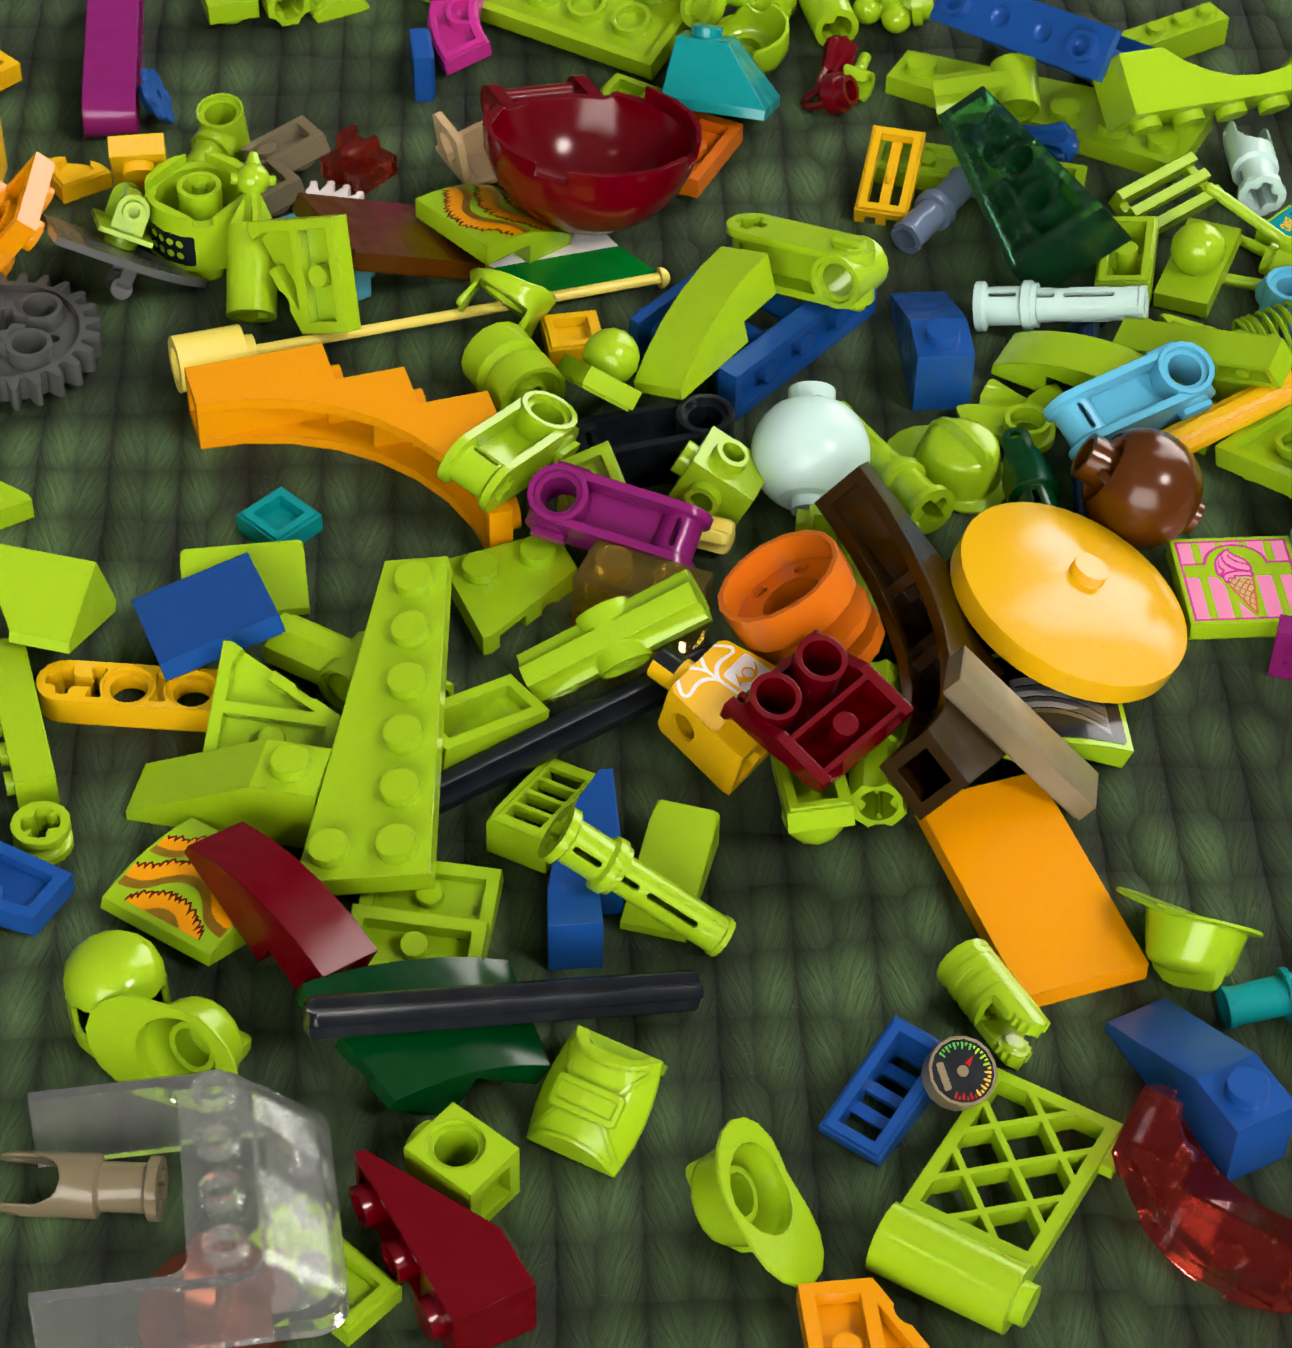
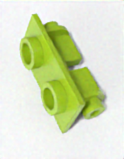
[91,181,154,252]

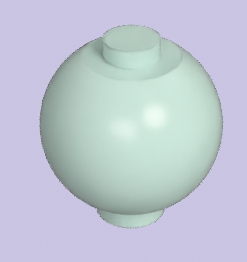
[750,381,871,516]

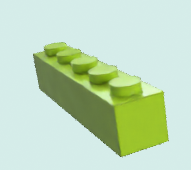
[1089,2,1229,85]
[1113,317,1292,389]
[0,637,60,809]

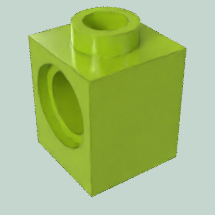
[403,1102,520,1221]

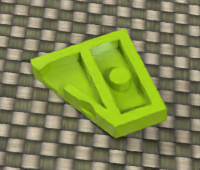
[246,214,361,335]

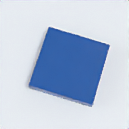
[131,552,285,681]

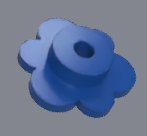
[137,67,175,124]

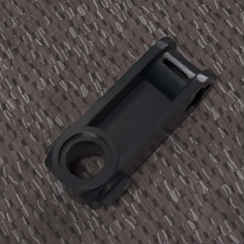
[576,394,736,488]

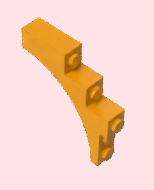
[184,343,522,549]

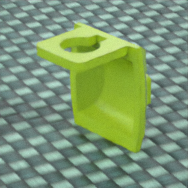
[526,1025,668,1178]

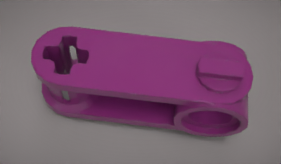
[525,460,714,577]

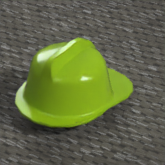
[887,416,1006,514]
[1116,887,1263,992]
[85,994,252,1114]
[686,1117,824,1287]

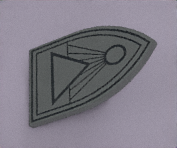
[41,214,209,300]

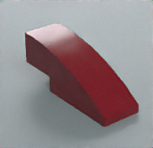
[184,821,378,991]

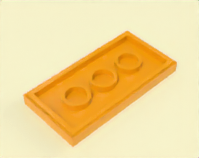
[914,774,1149,1007]

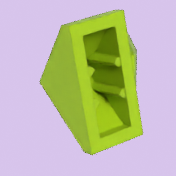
[0,544,116,654]

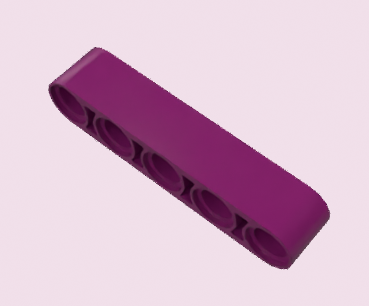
[82,0,144,138]

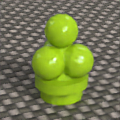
[852,0,934,34]

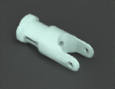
[1223,121,1287,216]

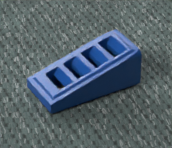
[818,1015,942,1168]

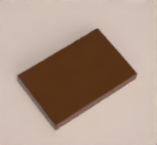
[291,193,486,281]

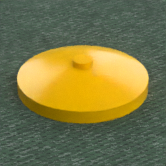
[950,502,1187,704]

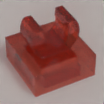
[321,124,398,195]

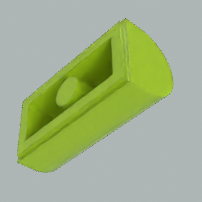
[1094,216,1159,304]

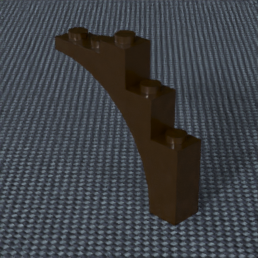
[814,462,1006,820]

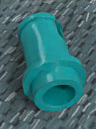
[1216,966,1292,1030]

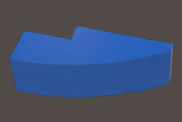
[547,768,624,970]

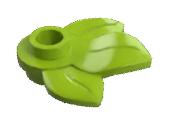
[956,378,1063,453]

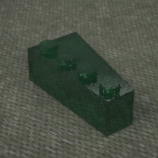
[938,86,1132,288]

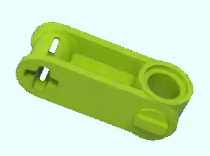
[726,213,889,312]
[437,390,580,513]

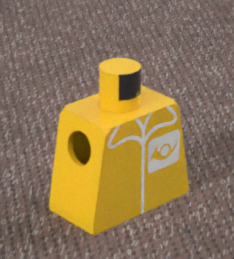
[647,640,777,796]

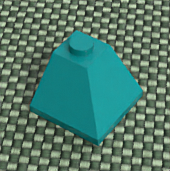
[662,23,781,121]

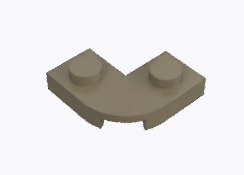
[240,115,331,217]

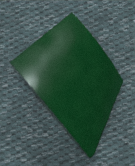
[295,957,550,1115]

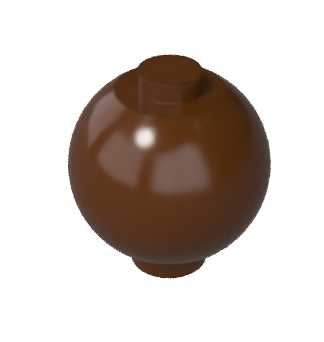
[1070,427,1205,549]

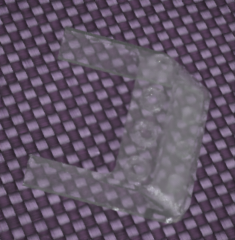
[28,1070,350,1348]

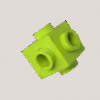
[668,426,765,526]

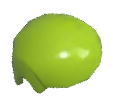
[715,3,789,75]

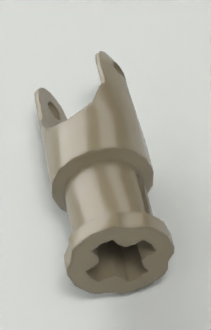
[0,1150,168,1222]

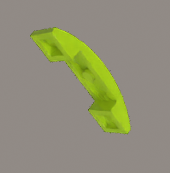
[991,331,1216,455]

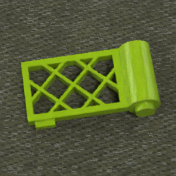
[865,1067,1130,1335]

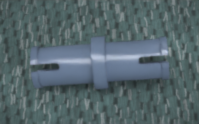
[891,166,979,254]

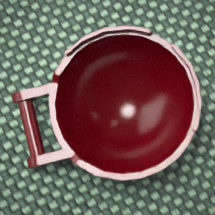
[480,74,702,235]

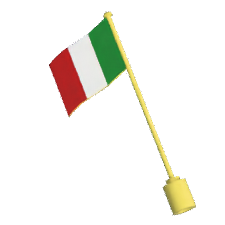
[168,232,670,393]

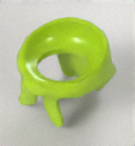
[456,267,556,338]

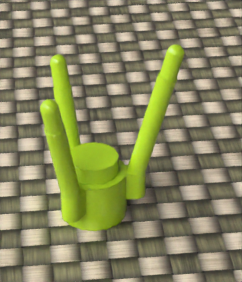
[1204,182,1292,290]

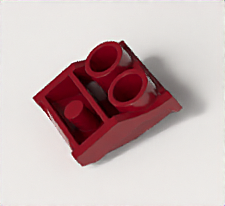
[720,629,915,793]

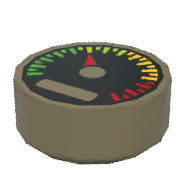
[921,1036,998,1111]

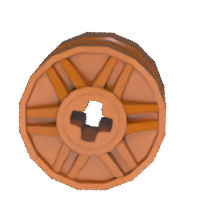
[717,529,885,666]

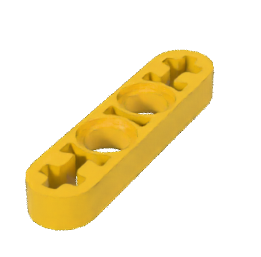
[36,660,218,733]

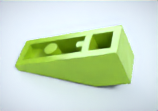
[126,739,332,848]

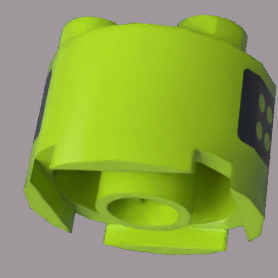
[144,152,244,281]

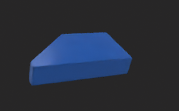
[407,28,436,102]

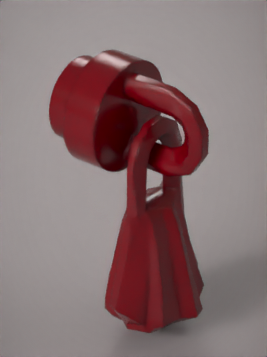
[800,35,859,116]

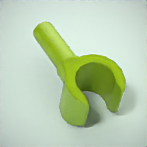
[843,52,875,102]

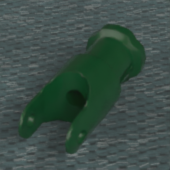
[1001,427,1061,508]

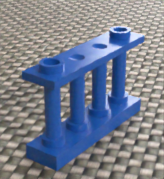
[929,0,1154,83]
[628,214,878,421]

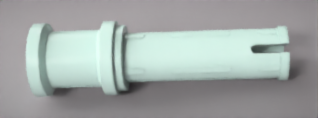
[972,280,1149,332]

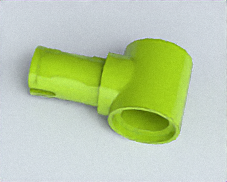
[187,93,250,163]

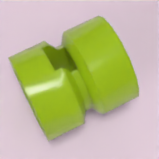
[461,321,566,413]

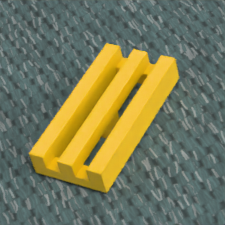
[854,125,926,226]

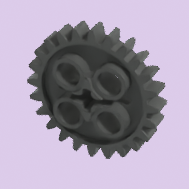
[0,272,104,411]

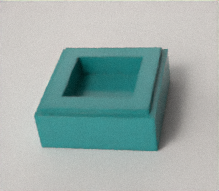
[236,486,323,543]

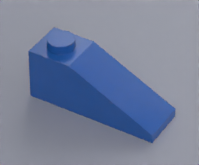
[889,291,975,411]
[1105,998,1292,1184]

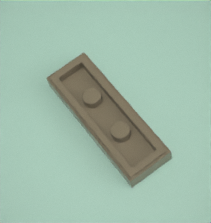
[943,646,1099,821]

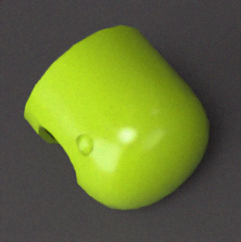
[63,930,172,1058]

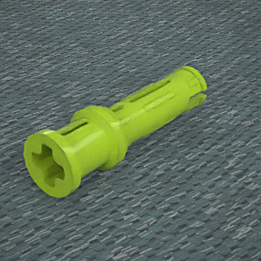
[840,401,955,534]
[538,805,736,957]

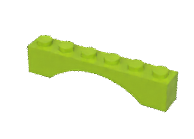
[1093,47,1292,137]

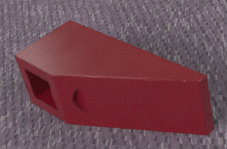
[349,1149,536,1348]

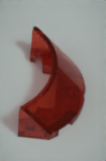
[1111,1084,1292,1314]

